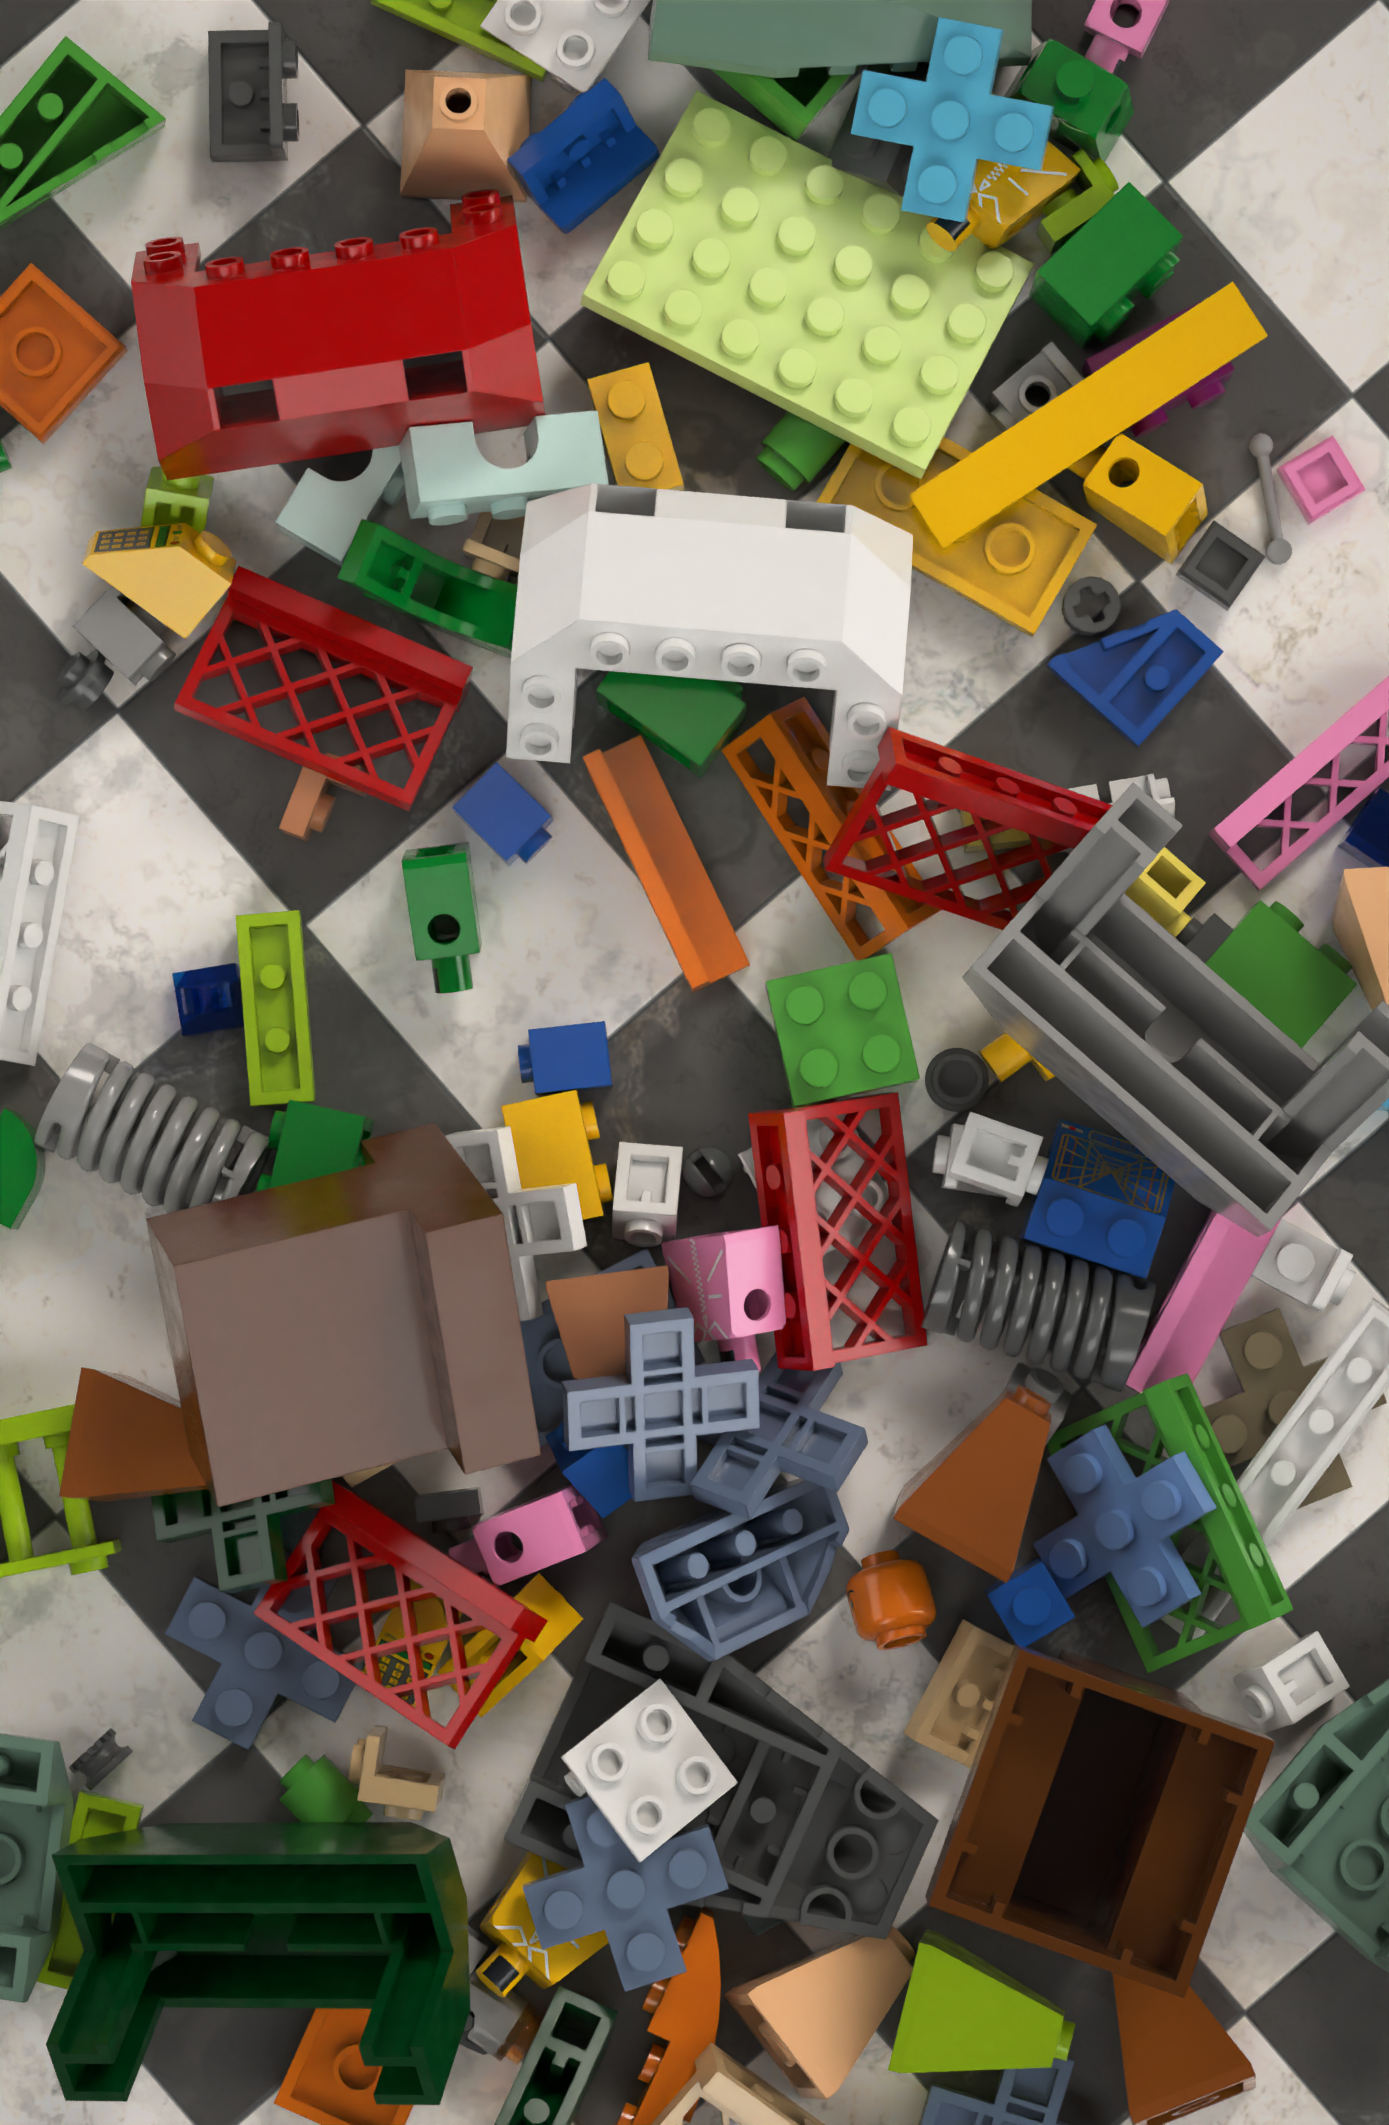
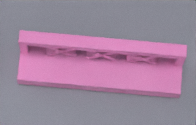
[1208,676,1389,891]
[1125,1209,1283,1393]

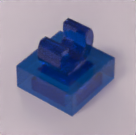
[172,963,244,1037]

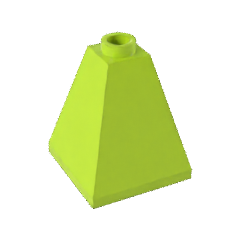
[888,1929,1076,2073]

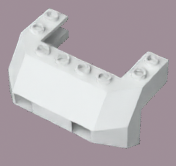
[506,483,913,791]

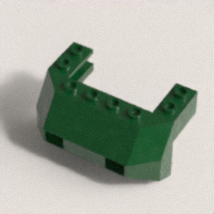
[46,1822,470,2105]

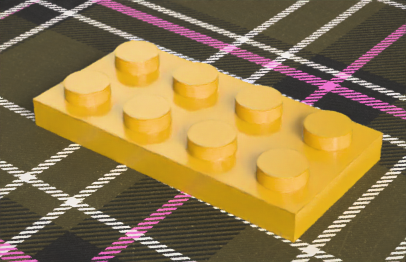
[817,437,1098,638]

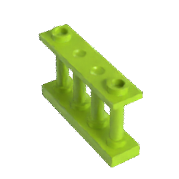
[0,1404,122,1578]

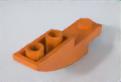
[615,1906,721,2125]

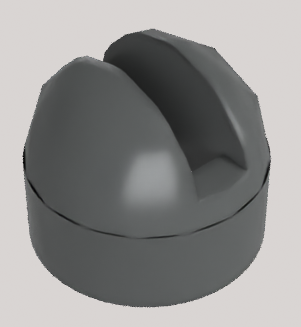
[683,1147,734,1198]

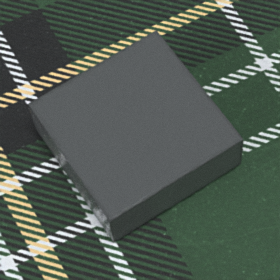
[1176,520,1266,611]

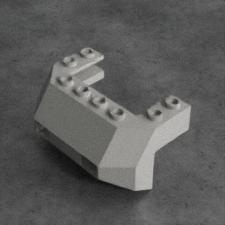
[962,782,1389,1237]

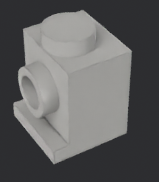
[990,341,1084,433]
[73,586,176,686]

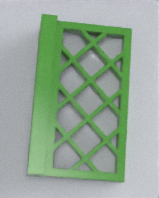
[1047,1373,1294,1673]

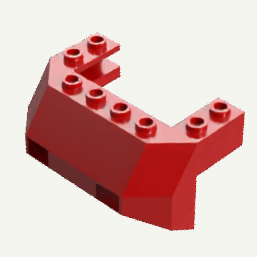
[131,189,546,481]

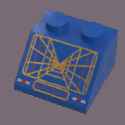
[1019,1118,1175,1279]

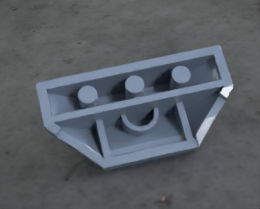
[631,1478,850,1661]

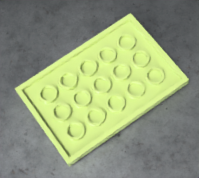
[580,91,1035,479]

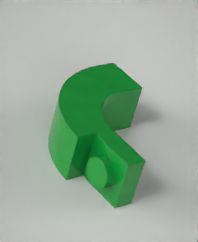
[337,519,518,658]

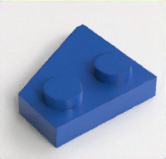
[1046,609,1224,748]

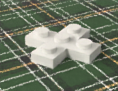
[445,1126,587,1321]

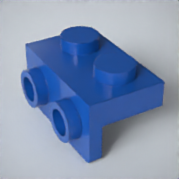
[507,78,660,234]

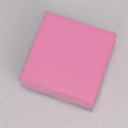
[1276,436,1366,525]

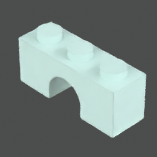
[399,410,609,525]
[275,445,406,567]

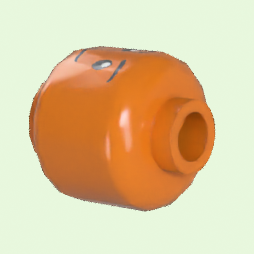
[845,1550,937,1650]

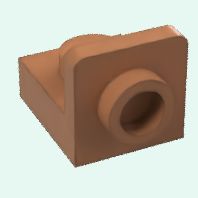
[279,752,367,843]

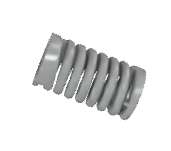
[34,1043,272,1213]

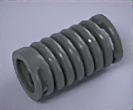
[921,1218,1156,1392]

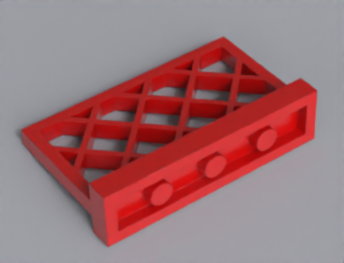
[174,566,473,812]
[823,727,1113,930]
[748,1092,928,1371]
[253,1480,548,1750]

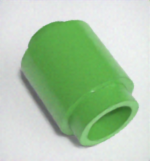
[755,411,845,492]
[278,1754,374,1823]

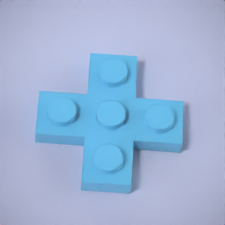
[851,17,1054,223]

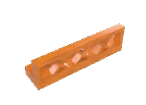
[721,696,941,961]
[582,735,750,993]

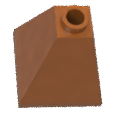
[59,1367,208,1502]
[893,1385,1052,1583]
[1112,1973,1256,2125]

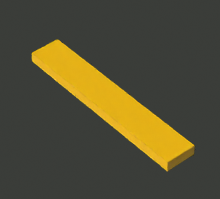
[908,282,1268,549]

